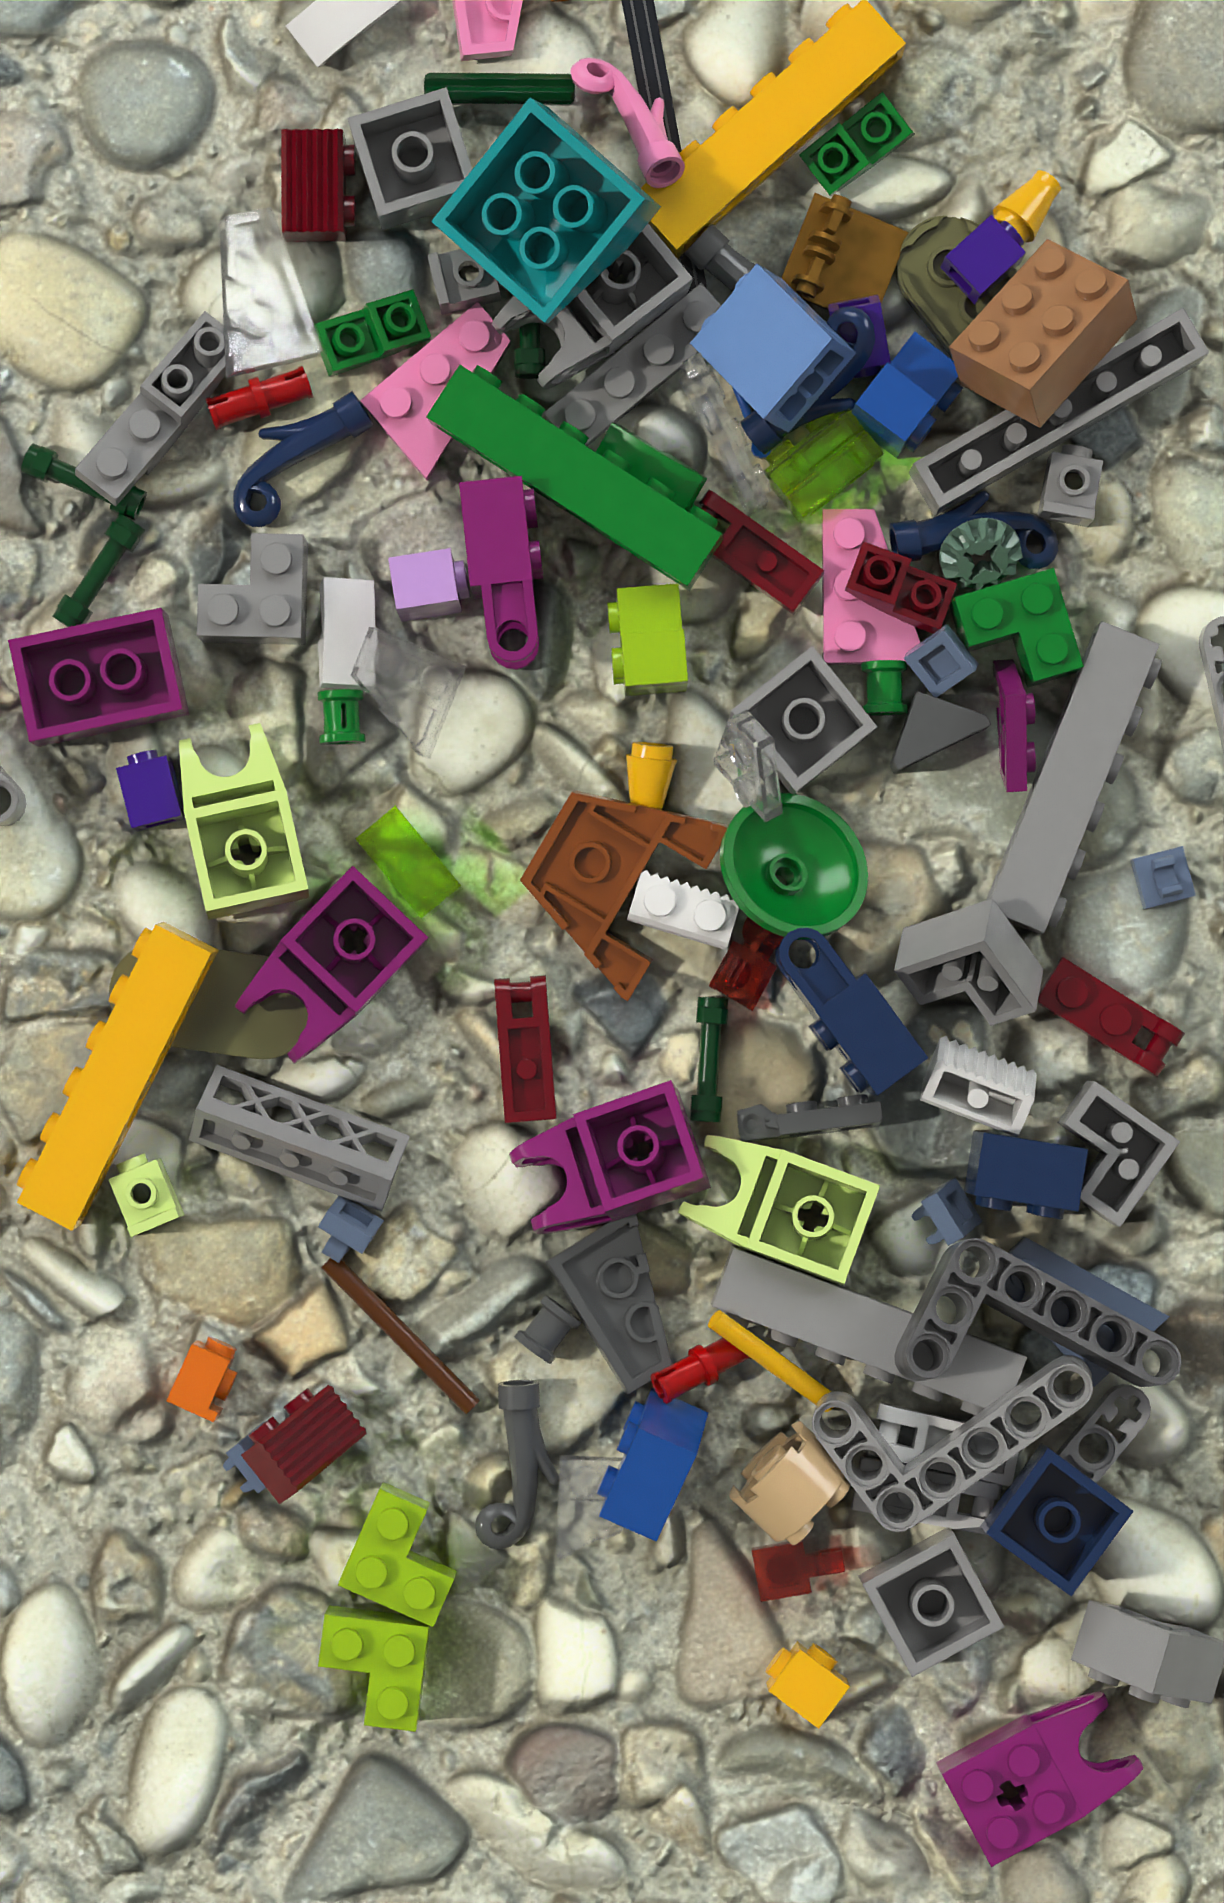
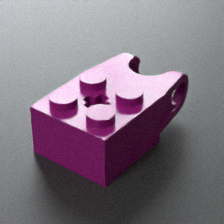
[459,476,543,670]
[235,866,428,1064]
[509,1080,711,1234]
[936,1691,1143,1867]

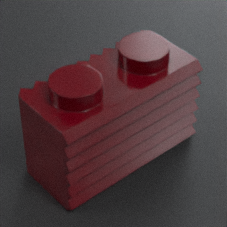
[281,128,356,242]
[241,1385,367,1504]

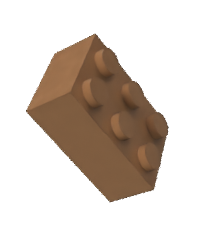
[949,239,1137,428]

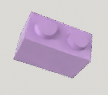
[388,548,470,622]

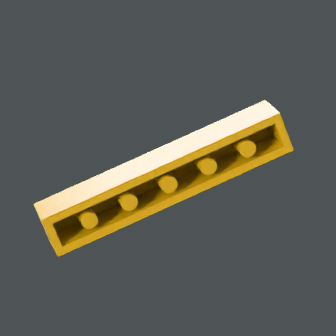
[641,0,906,259]
[17,922,219,1231]

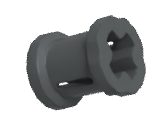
[514,1295,582,1364]

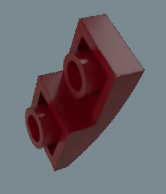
[845,541,957,634]

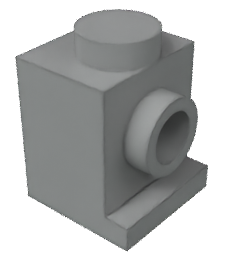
[427,249,501,315]
[1037,445,1103,527]

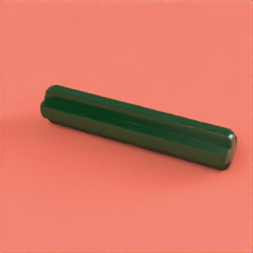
[424,73,575,104]

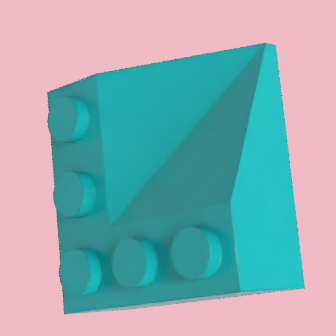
[431,98,661,324]

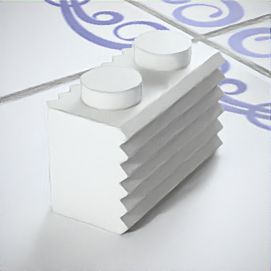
[627,870,739,950]
[920,1036,1036,1137]

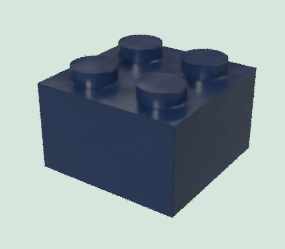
[964,1131,1088,1219]
[980,1443,1134,1596]

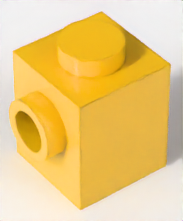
[765,1641,850,1729]

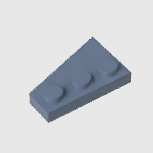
[1005,1237,1170,1387]

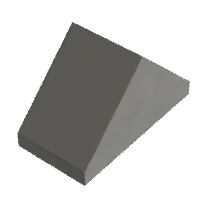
[889,691,991,773]

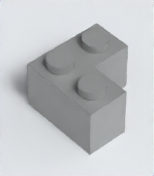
[197,533,308,645]
[894,898,1043,1026]
[1057,1081,1180,1227]
[1071,1600,1224,1708]

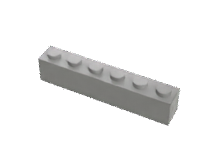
[909,308,1209,517]
[986,621,1162,934]
[711,1245,1027,1415]

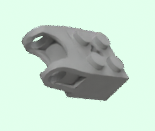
[492,223,693,389]

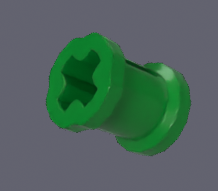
[861,660,908,716]
[317,689,366,745]

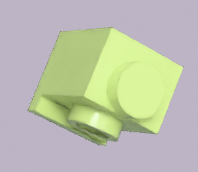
[108,1153,184,1237]

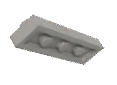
[544,282,721,447]

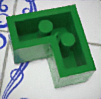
[949,568,1084,688]

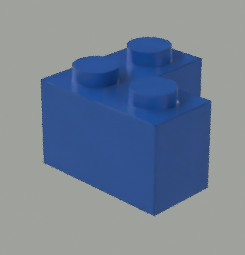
[848,332,963,459]
[596,1388,709,1542]

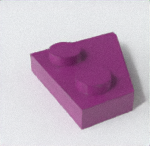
[993,659,1036,792]

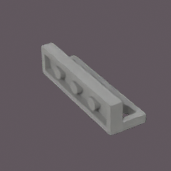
[189,1065,410,1211]

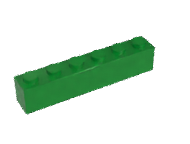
[426,365,723,591]

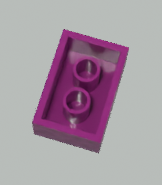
[8,608,189,747]

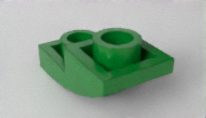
[799,92,915,196]
[311,289,431,377]
[596,423,708,512]

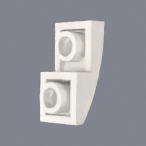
[286,0,402,67]
[318,577,375,691]

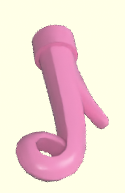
[570,58,685,188]

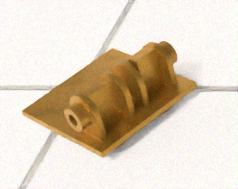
[782,193,909,310]

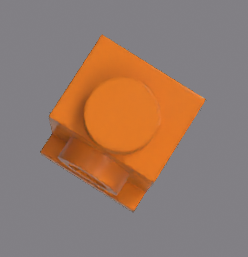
[166,1337,238,1422]

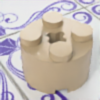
[729,1421,850,1546]

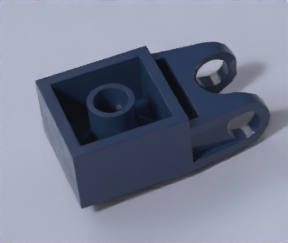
[775,928,928,1096]

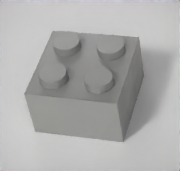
[347,87,472,230]
[729,646,877,795]
[858,1528,1004,1677]

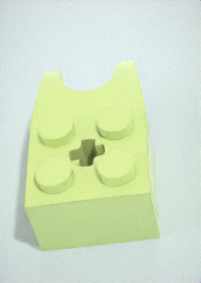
[179,723,309,920]
[678,1135,880,1287]

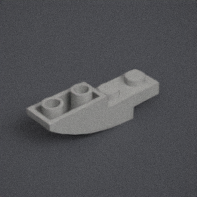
[75,311,245,506]

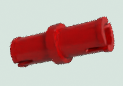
[205,366,313,430]
[650,1337,752,1404]

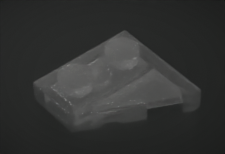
[351,627,466,758]
[713,710,783,822]
[556,1455,624,1558]

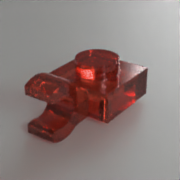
[709,917,784,1011]
[752,1540,845,1602]

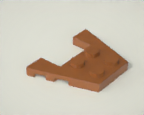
[520,790,728,1001]

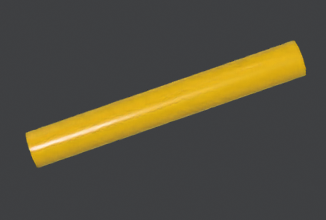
[708,1310,834,1412]

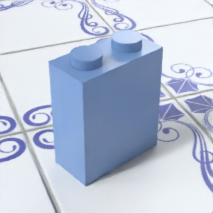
[690,264,856,433]

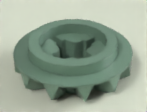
[939,518,1023,591]

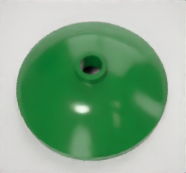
[720,793,868,940]

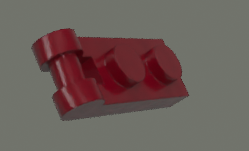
[699,490,824,615]
[1037,957,1185,1078]
[494,975,557,1123]

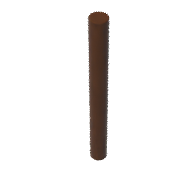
[321,1258,480,1415]

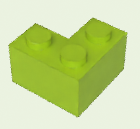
[607,583,688,696]
[338,1482,457,1627]
[318,1605,430,1732]

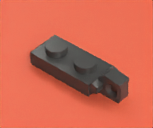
[737,1094,883,1142]

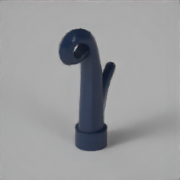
[740,306,875,454]
[233,391,374,527]
[889,491,1059,569]

